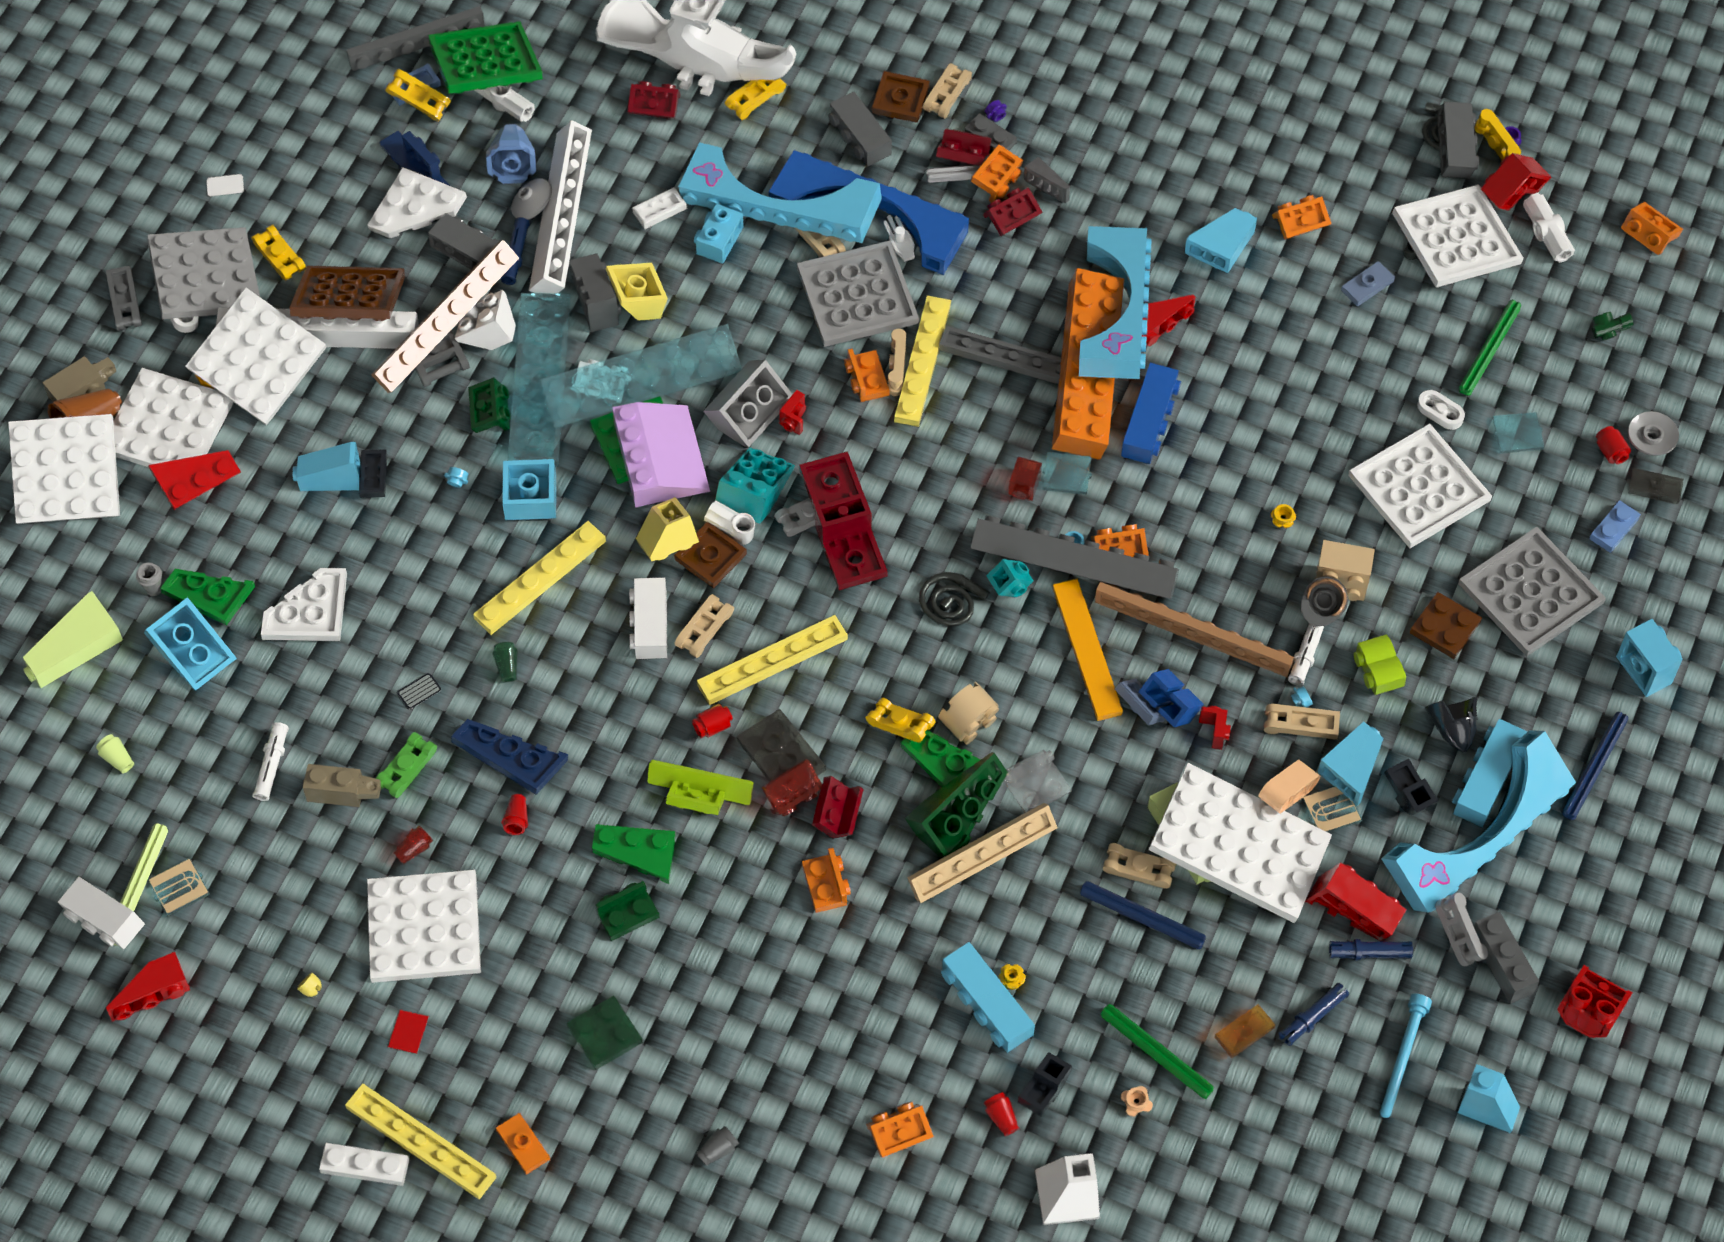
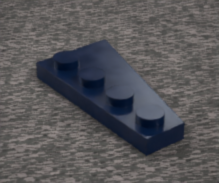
[451,719,568,795]

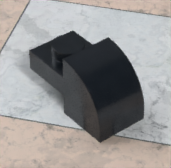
[1384,758,1438,815]
[1017,1052,1072,1116]

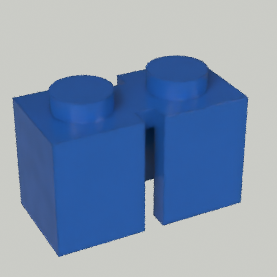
[1139,669,1204,727]

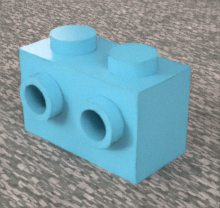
[694,204,744,264]

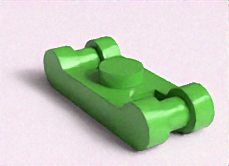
[376,732,437,798]

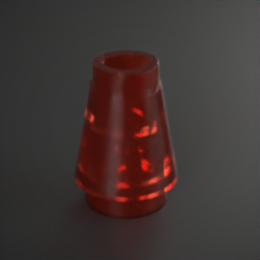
[393,825,433,864]

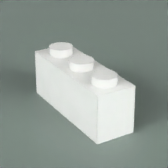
[629,578,667,659]
[58,877,145,949]

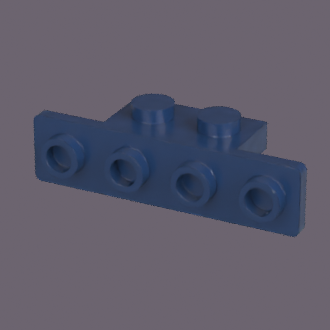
[380,130,450,186]

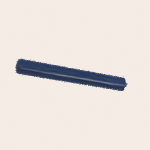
[1562,711,1629,820]
[1080,881,1206,949]

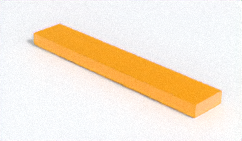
[1052,579,1123,721]

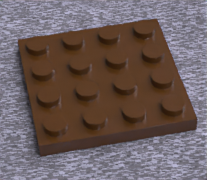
[290,266,405,321]

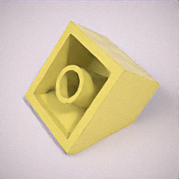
[606,263,668,320]

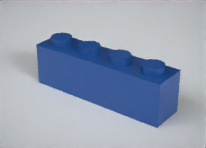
[1121,363,1181,464]

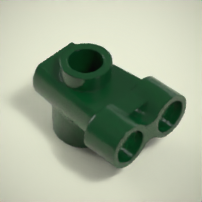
[1592,312,1634,341]

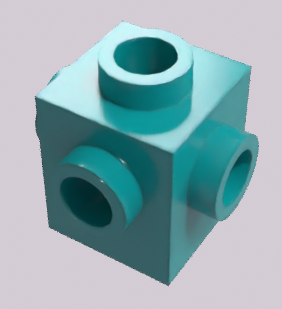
[986,559,1033,597]

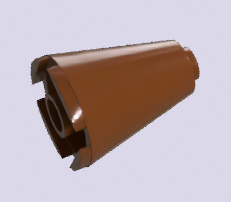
[48,389,122,419]

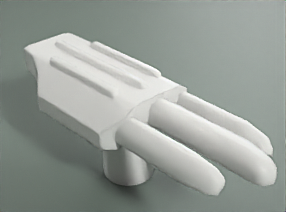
[884,215,915,262]

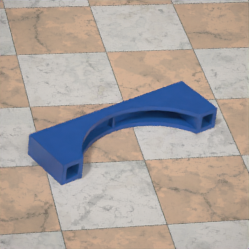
[768,150,969,275]

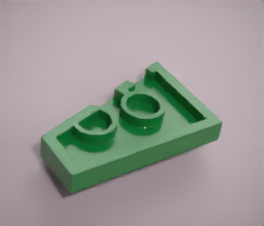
[160,569,255,626]
[901,730,981,787]
[592,824,676,884]

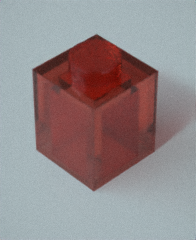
[1008,457,1042,501]

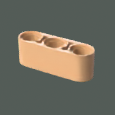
[1258,760,1321,814]

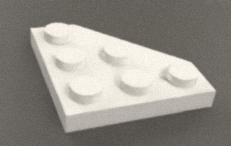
[367,168,467,238]
[261,568,347,641]

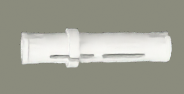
[1288,624,1324,686]
[253,722,289,801]

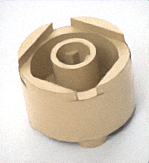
[938,682,999,745]

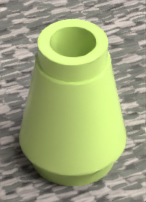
[96,734,134,774]

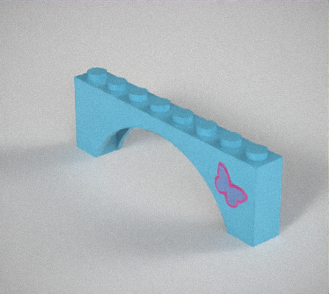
[678,143,882,243]
[1079,226,1151,379]
[1381,730,1576,912]

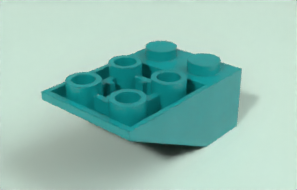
[715,447,795,524]

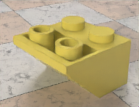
[636,497,699,561]

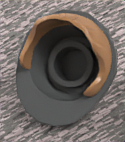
[1301,576,1349,626]

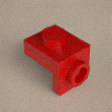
[1199,706,1231,750]

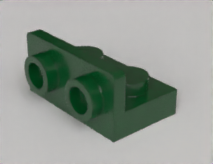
[468,377,511,433]
[595,881,660,942]

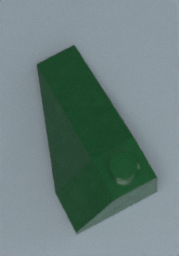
[905,752,1008,858]

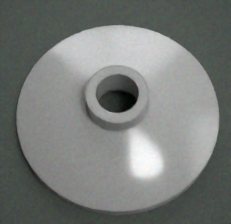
[511,178,552,220]
[1628,412,1679,456]

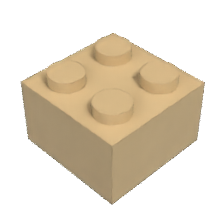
[1315,540,1375,601]

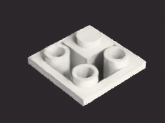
[455,290,516,350]
[1035,1153,1100,1225]

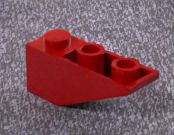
[1142,295,1196,347]
[106,952,190,1022]

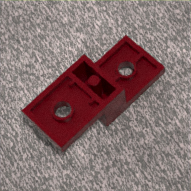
[799,451,888,590]

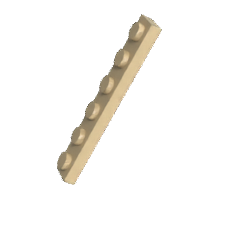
[907,803,1058,903]

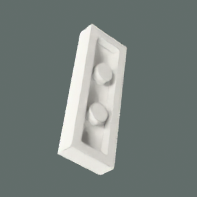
[319,1143,409,1186]

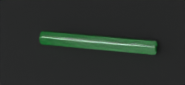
[1459,300,1521,396]
[1101,1004,1214,1099]

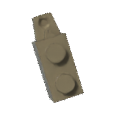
[42,356,116,402]
[303,764,381,807]

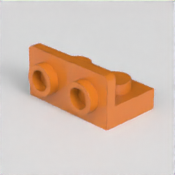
[971,145,1023,203]
[1272,195,1331,240]
[1621,202,1683,255]
[844,348,890,402]
[1091,524,1149,557]
[802,848,851,913]
[866,1101,934,1158]

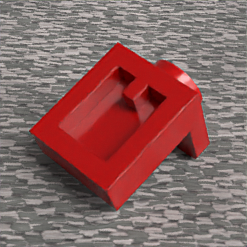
[780,390,806,435]

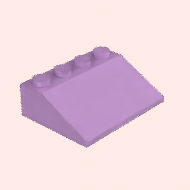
[612,402,710,507]

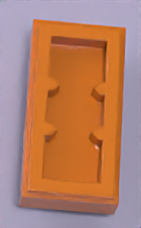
[496,1113,550,1175]

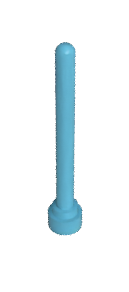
[1380,994,1432,1118]

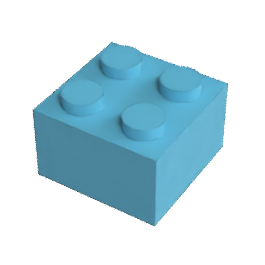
[503,459,556,520]
[1616,619,1683,697]

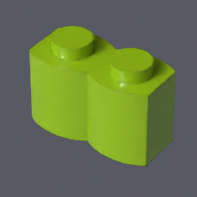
[1354,634,1406,695]

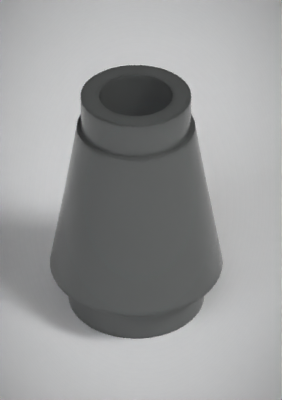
[697,1126,739,1166]

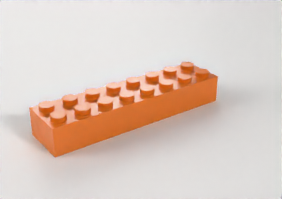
[1052,268,1124,460]

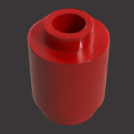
[1596,426,1631,464]
[692,704,733,739]

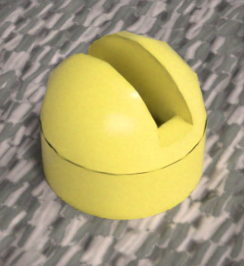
[297,972,322,997]

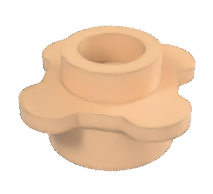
[1121,1086,1153,1117]

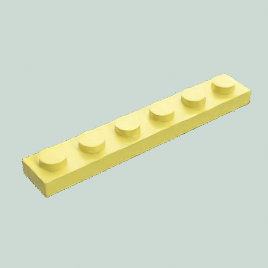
[894,296,951,427]
[473,521,606,635]
[697,615,848,705]
[345,1084,497,1200]

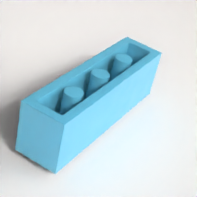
[1452,719,1528,828]
[941,942,1035,1053]

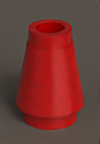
[502,794,528,835]
[984,1092,1019,1136]

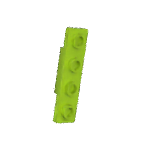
[648,760,753,815]

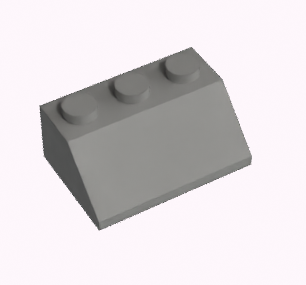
[704,360,793,448]

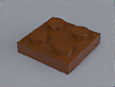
[872,71,930,123]
[674,522,747,589]
[1410,592,1482,659]

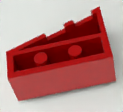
[1305,862,1407,941]

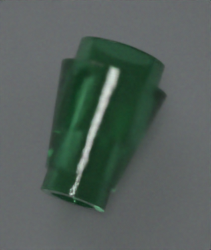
[492,642,518,682]

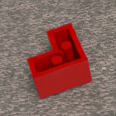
[1481,153,1551,211]

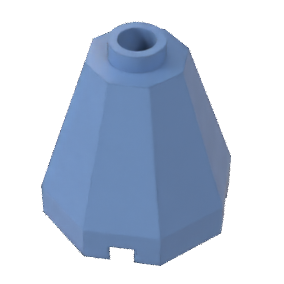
[486,124,536,184]

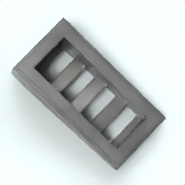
[1024,157,1070,204]

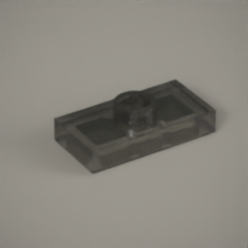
[1628,468,1684,504]

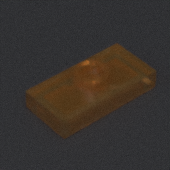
[1214,1004,1275,1058]

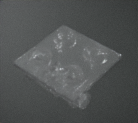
[1004,750,1072,813]

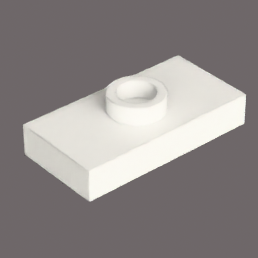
[632,187,687,229]

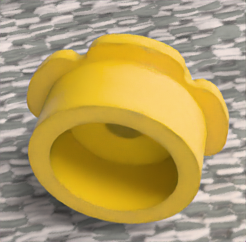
[1271,504,1296,528]
[998,964,1026,990]

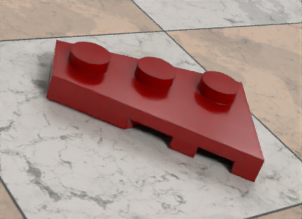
[148,450,241,510]

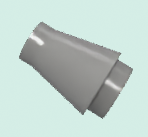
[136,563,162,596]

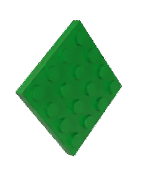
[428,21,543,94]

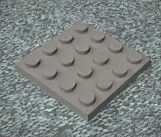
[147,227,260,319]
[797,240,919,347]
[1458,527,1606,656]

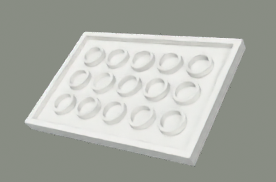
[1148,763,1332,923]

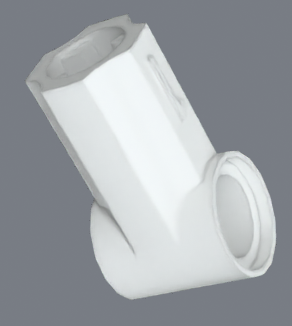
[704,501,755,545]

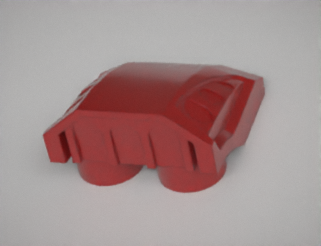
[1557,965,1633,1038]

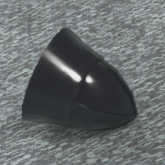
[1425,697,1478,753]

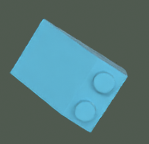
[144,597,237,691]

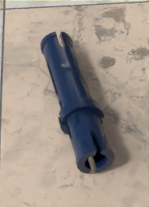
[500,217,530,285]
[1329,939,1413,961]
[1278,983,1349,1046]

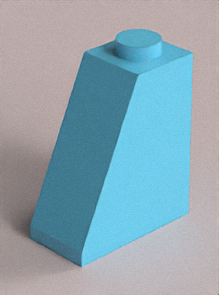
[1185,208,1257,273]
[293,442,360,491]
[1318,722,1383,806]
[1458,1064,1520,1133]

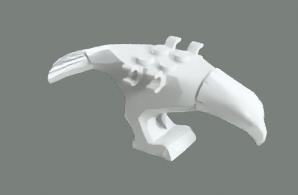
[596,0,796,96]

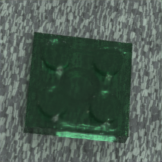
[567,996,643,1070]

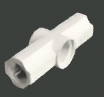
[474,85,535,122]
[1523,193,1575,263]

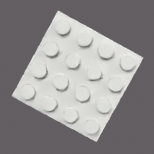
[1392,185,1523,287]
[186,288,327,425]
[113,368,234,467]
[8,414,120,524]
[1348,424,1492,548]
[367,870,481,983]

